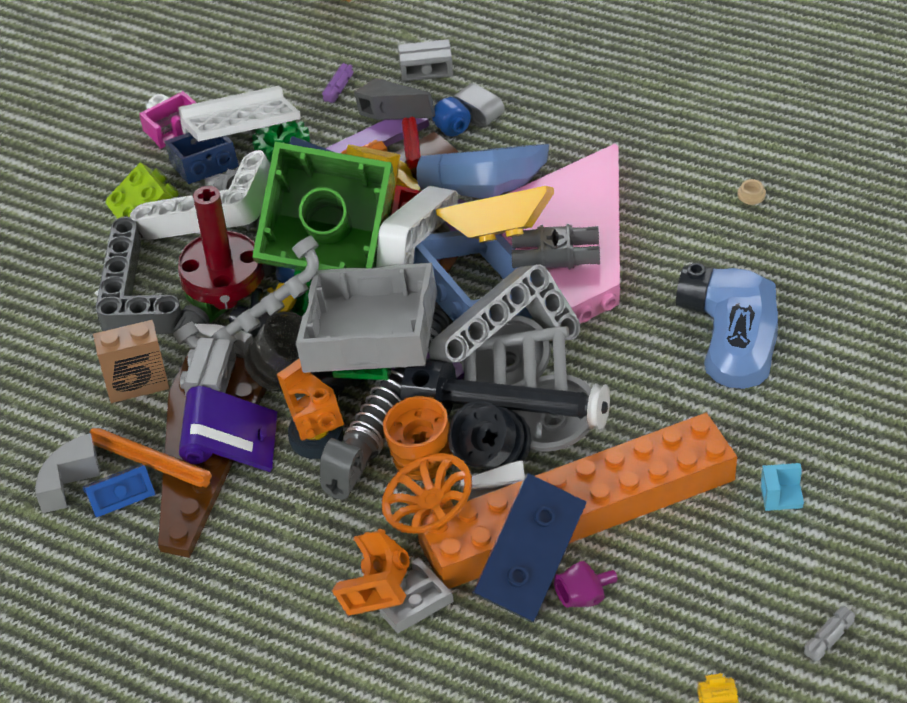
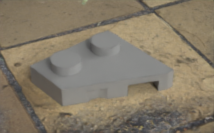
[379,557,454,634]

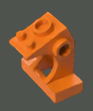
[276,358,344,441]
[332,529,410,616]

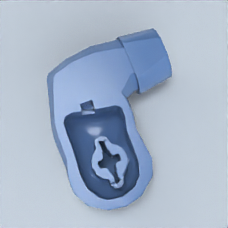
[417,144,549,199]

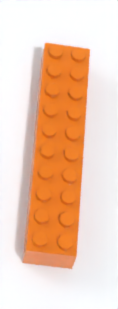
[418,412,737,589]

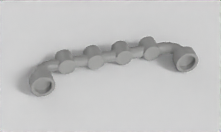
[173,235,319,349]

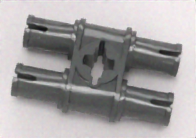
[512,224,600,270]

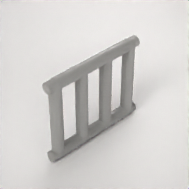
[464,326,569,412]

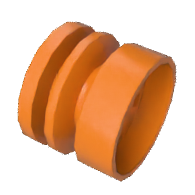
[383,396,453,481]

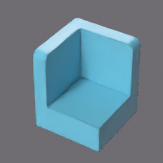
[760,463,804,511]

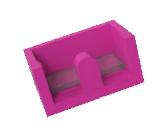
[139,91,196,149]

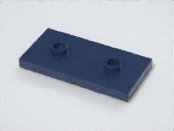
[472,473,587,623]

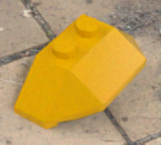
[436,186,554,243]

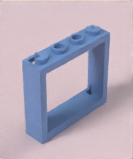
[414,230,547,330]

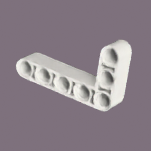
[130,150,270,240]
[376,186,458,268]

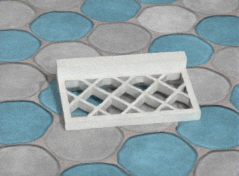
[179,86,301,141]

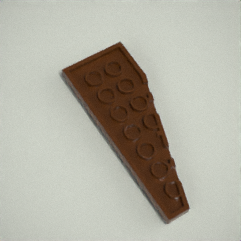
[158,350,275,558]

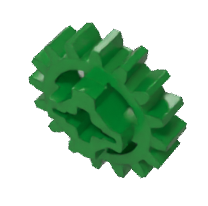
[252,120,311,163]

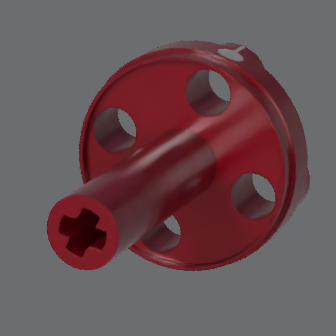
[178,186,265,309]

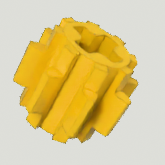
[697,673,739,703]

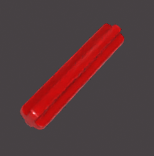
[402,116,421,170]

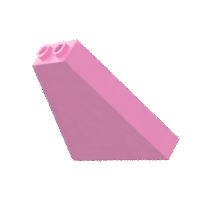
[501,143,620,324]

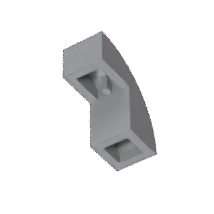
[35,433,100,513]

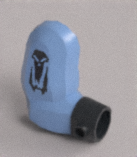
[676,263,778,389]

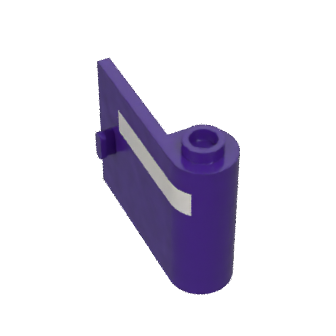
[179,386,277,472]

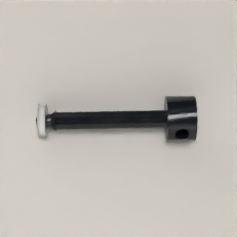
[401,359,610,431]

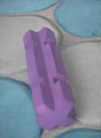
[322,63,353,103]

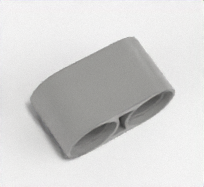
[453,83,505,128]

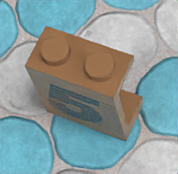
[93,320,169,403]

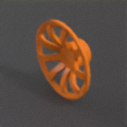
[382,453,472,534]

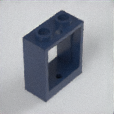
[164,132,239,184]

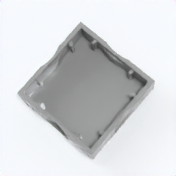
[296,263,437,373]

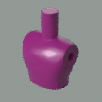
[554,561,618,608]

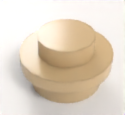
[738,179,766,205]

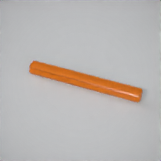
[89,428,212,487]

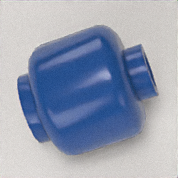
[432,97,471,137]

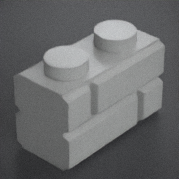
[398,39,453,82]
[180,337,236,396]

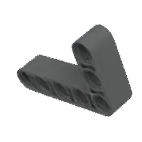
[96,216,182,334]

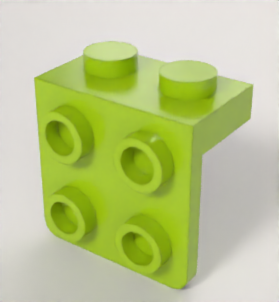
[106,162,180,219]

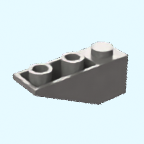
[354,78,435,120]

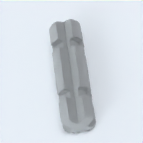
[804,606,855,661]

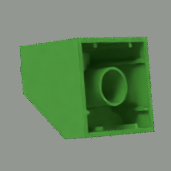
[252,142,395,271]

